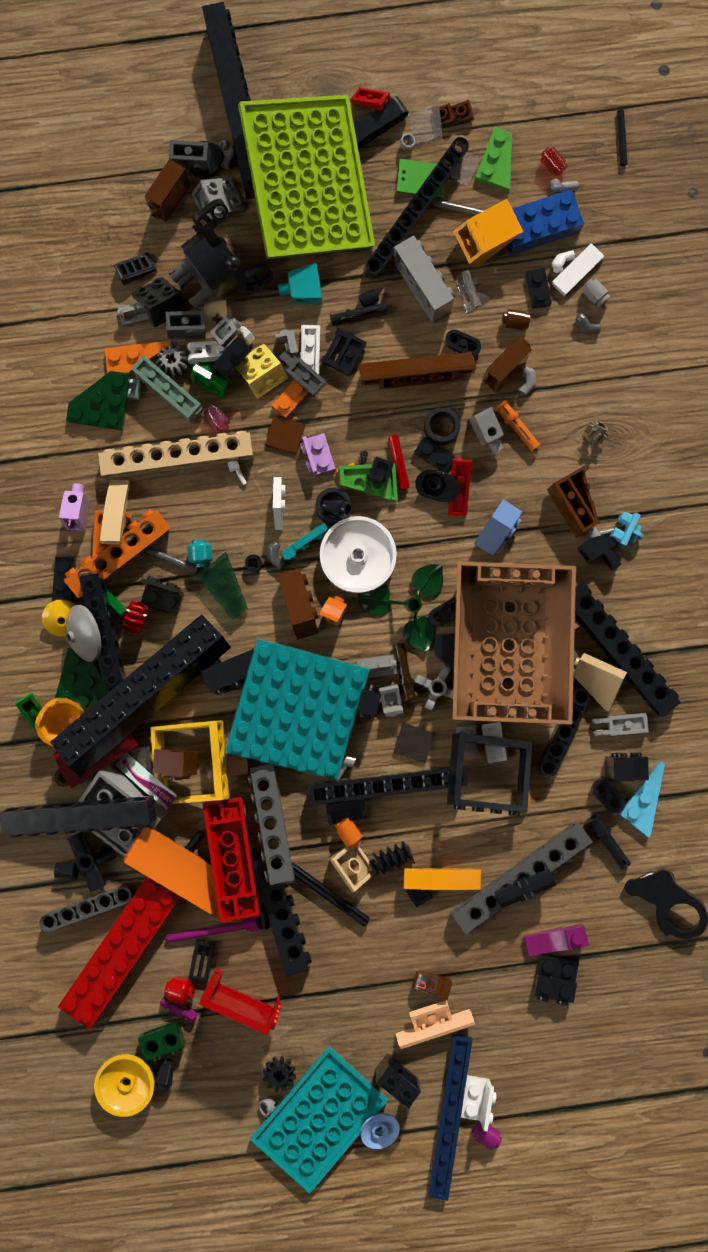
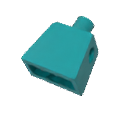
[278,263,323,304]

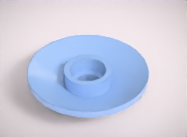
[360,1113,400,1149]

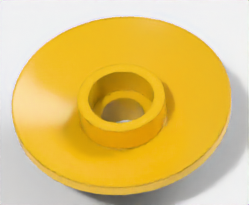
[42,599,75,637]

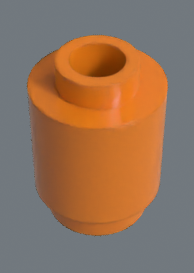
[335,817,362,848]

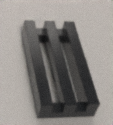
[188,939,216,983]

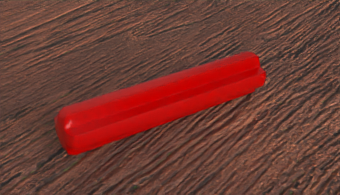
[388,434,410,490]

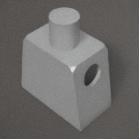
[468,407,504,453]

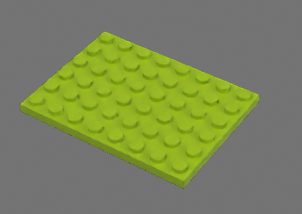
[238,95,375,259]

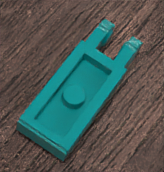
[282,523,328,560]

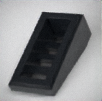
[113,252,157,286]

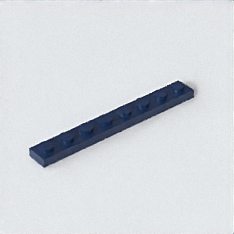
[428,1034,473,1201]

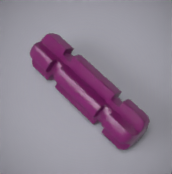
[160,996,197,1023]

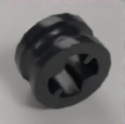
[245,554,263,572]

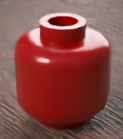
[164,977,195,1005]

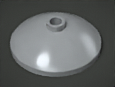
[66,604,101,662]

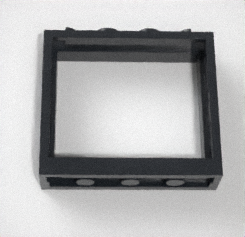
[447,733,532,816]

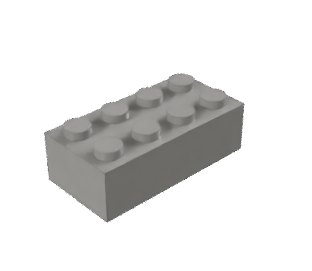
[393,235,455,323]

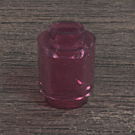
[204,404,230,433]

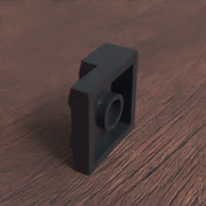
[532,954,579,1006]

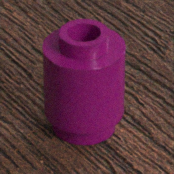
[471,1121,502,1150]

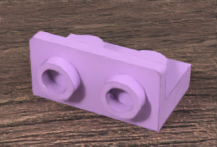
[300,433,335,477]

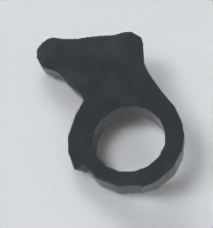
[624,867,708,939]

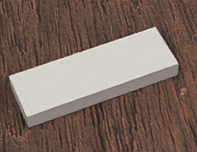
[551,244,604,297]
[301,325,320,374]

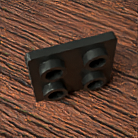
[131,277,186,328]
[141,576,184,615]

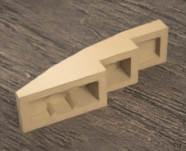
[100,480,130,544]

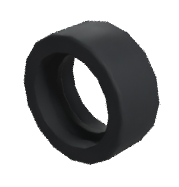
[424,407,460,445]
[315,487,351,525]

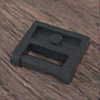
[320,328,367,377]

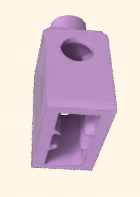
[59,483,89,532]

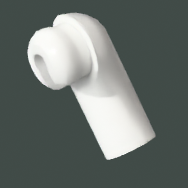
[552,250,575,273]

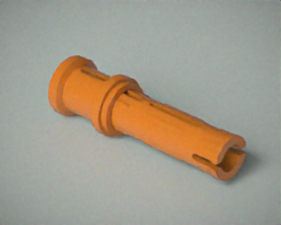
[494,399,541,452]

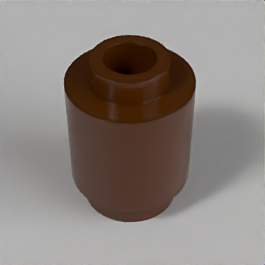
[502,309,530,330]

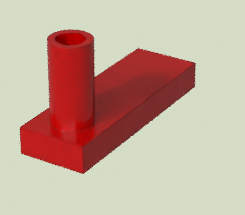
[448,456,472,517]

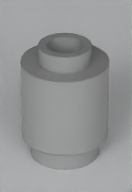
[583,279,610,307]

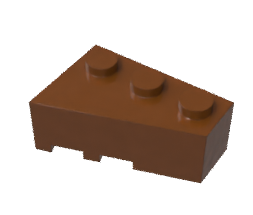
[547,466,599,538]
[278,568,319,640]

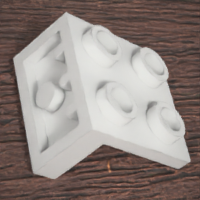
[461,1075,496,1132]

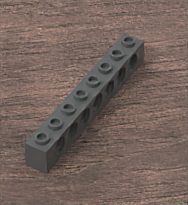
[451,821,593,934]

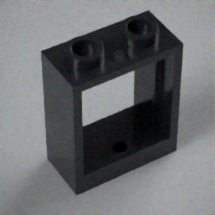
[375,1053,421,1109]

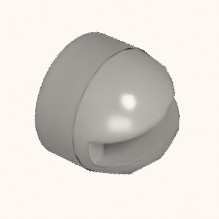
[400,133,416,150]
[259,1098,276,1117]

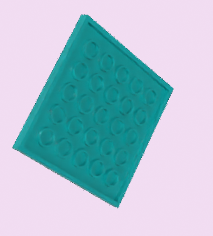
[225,638,370,780]

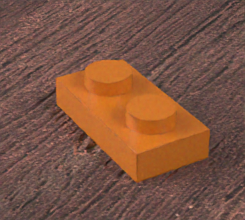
[272,380,309,419]

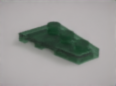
[197,552,248,620]

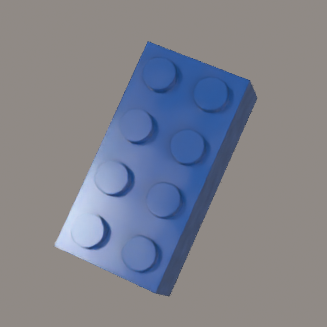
[507,189,584,256]

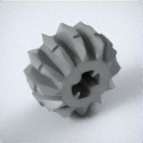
[156,344,188,378]

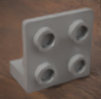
[192,177,246,224]

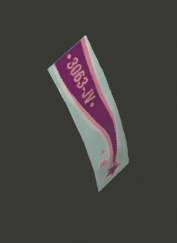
[115,753,177,809]

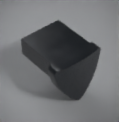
[366,456,394,486]

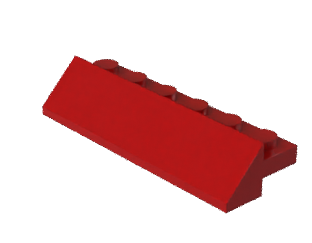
[203,797,260,922]

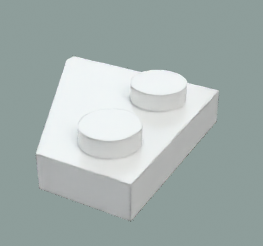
[273,477,286,530]

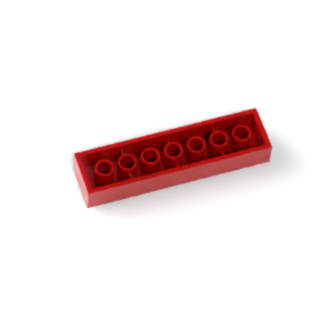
[58,877,181,1030]

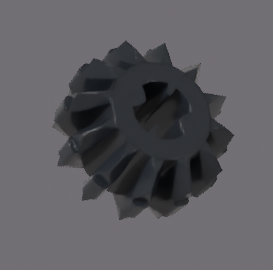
[263,1056,296,1092]

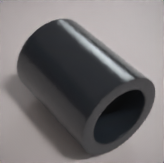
[359,289,379,307]

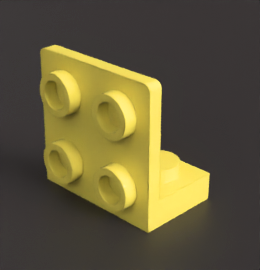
[237,344,288,399]

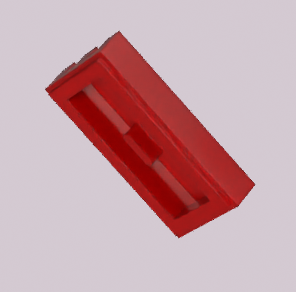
[350,87,391,111]

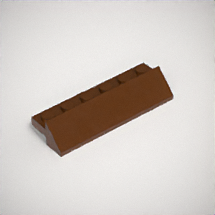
[359,352,476,389]

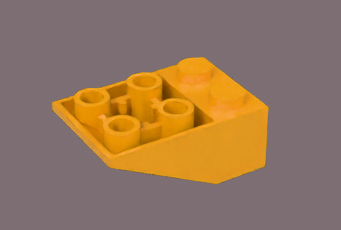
[453,199,524,265]

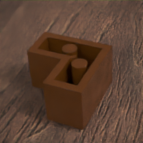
[153,748,198,780]

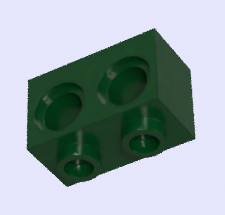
[138,1020,186,1062]

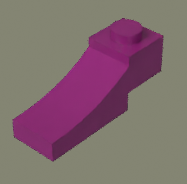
[524,924,589,957]

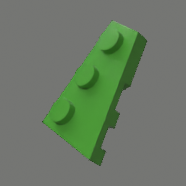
[475,127,512,192]
[338,463,398,502]

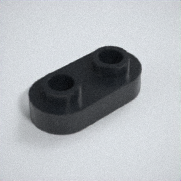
[445,330,481,357]
[428,598,456,627]
[591,779,625,814]

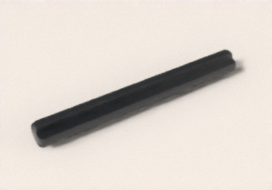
[292,862,370,927]

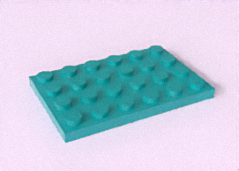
[250,1045,388,1194]

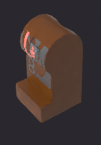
[412,971,452,1000]

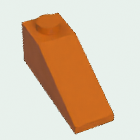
[319,596,347,627]

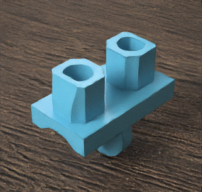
[609,512,644,548]

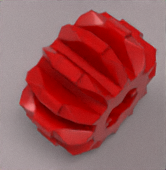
[123,601,149,634]

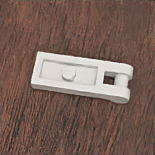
[187,339,235,365]

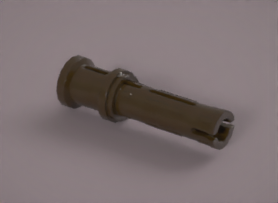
[392,643,418,702]

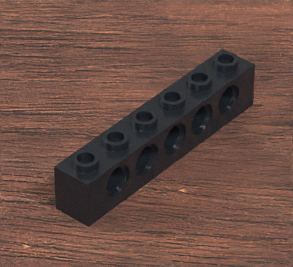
[79,570,126,690]
[252,857,312,977]

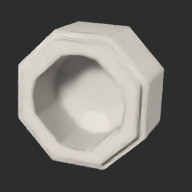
[237,326,255,345]

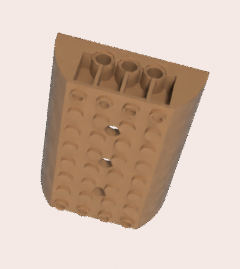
[452,561,576,724]

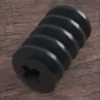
[372,841,415,877]

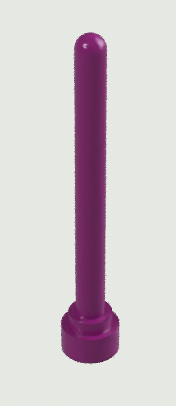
[165,916,259,943]

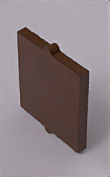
[265,415,306,454]

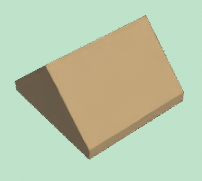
[330,845,377,893]

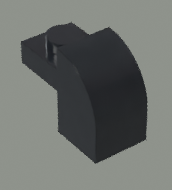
[577,536,621,571]

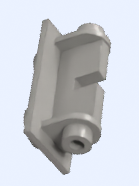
[117,303,149,326]
[357,655,397,678]

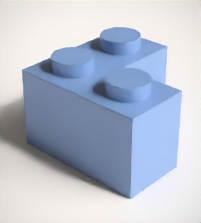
[474,499,522,556]

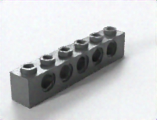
[248,764,295,887]

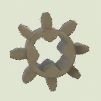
[584,420,609,444]

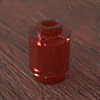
[540,147,568,176]

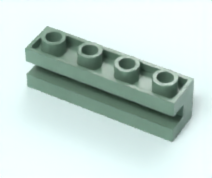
[131,355,203,424]

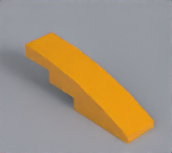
[403,868,481,890]

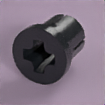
[54,861,79,881]

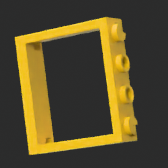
[149,720,229,805]

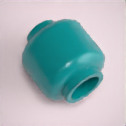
[187,539,213,567]

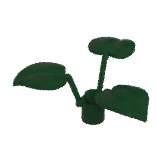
[357,564,443,651]

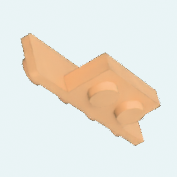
[396,1000,475,1049]

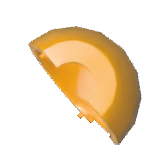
[35,698,84,746]

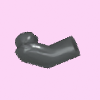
[575,313,601,334]
[267,541,285,570]

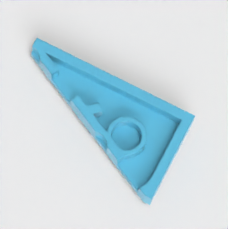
[618,761,665,838]

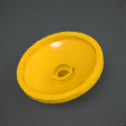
[94,1054,155,1117]

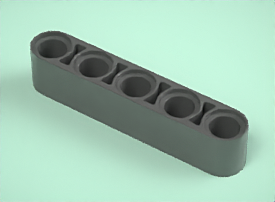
[39,884,135,932]

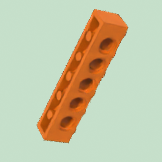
[64,509,171,599]

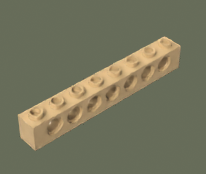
[98,431,254,479]

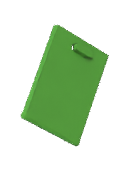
[396,159,447,199]

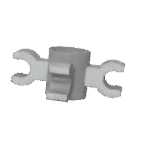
[415,665,453,710]

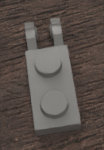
[592,713,649,736]

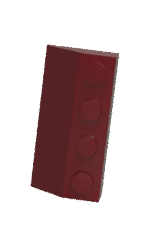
[53,732,140,789]

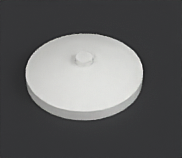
[320,516,397,593]

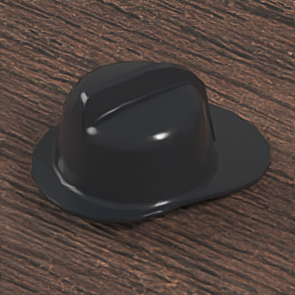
[415,470,460,503]

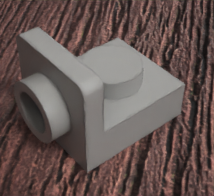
[210,316,244,347]
[275,330,299,358]

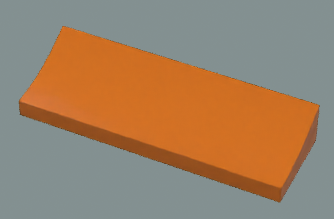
[123,826,219,919]

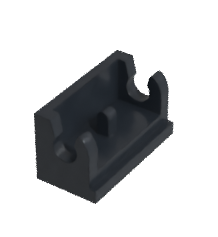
[325,799,367,825]

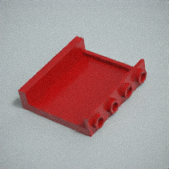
[199,968,282,1035]

